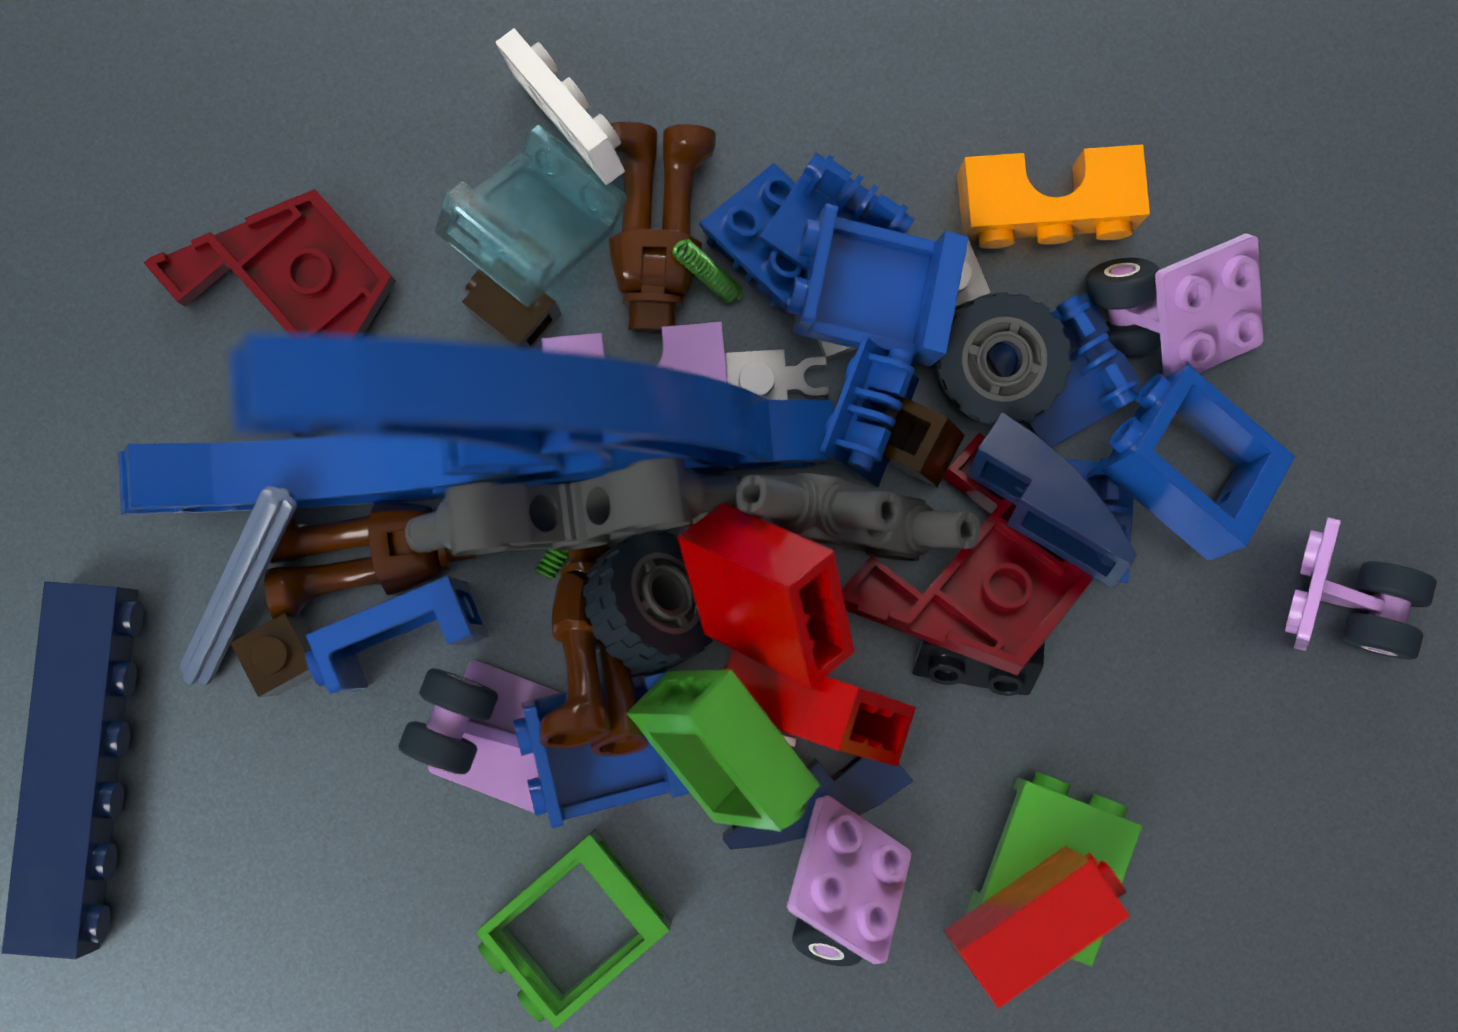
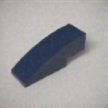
[967,412,1137,588]
[723,756,913,850]

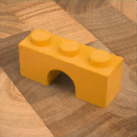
[957,144,1150,249]

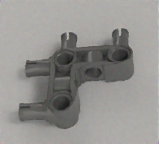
[405,457,740,556]
[692,473,980,561]

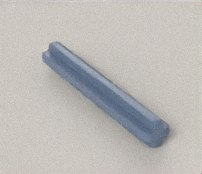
[179,486,297,686]

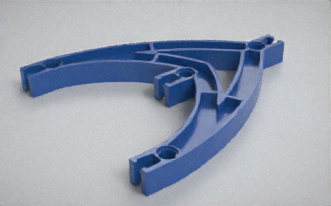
[118,333,835,515]

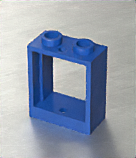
[1101,364,1295,561]

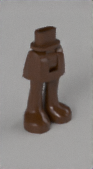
[609,121,716,333]
[264,502,476,619]
[539,545,648,757]

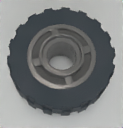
[935,292,1072,425]
[583,530,714,673]

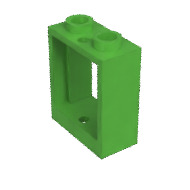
[626,670,820,831]
[475,829,672,1030]

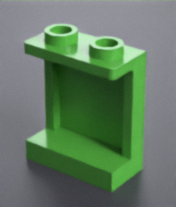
[966,772,1142,967]

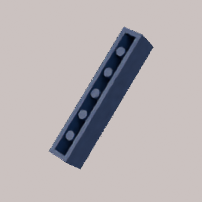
[2,581,143,960]

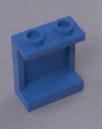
[787,203,969,367]
[305,576,489,694]
[513,669,690,829]

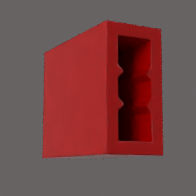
[677,503,855,689]
[722,649,916,767]
[943,846,1130,1009]

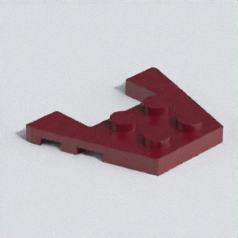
[144,189,396,437]
[842,433,1093,676]

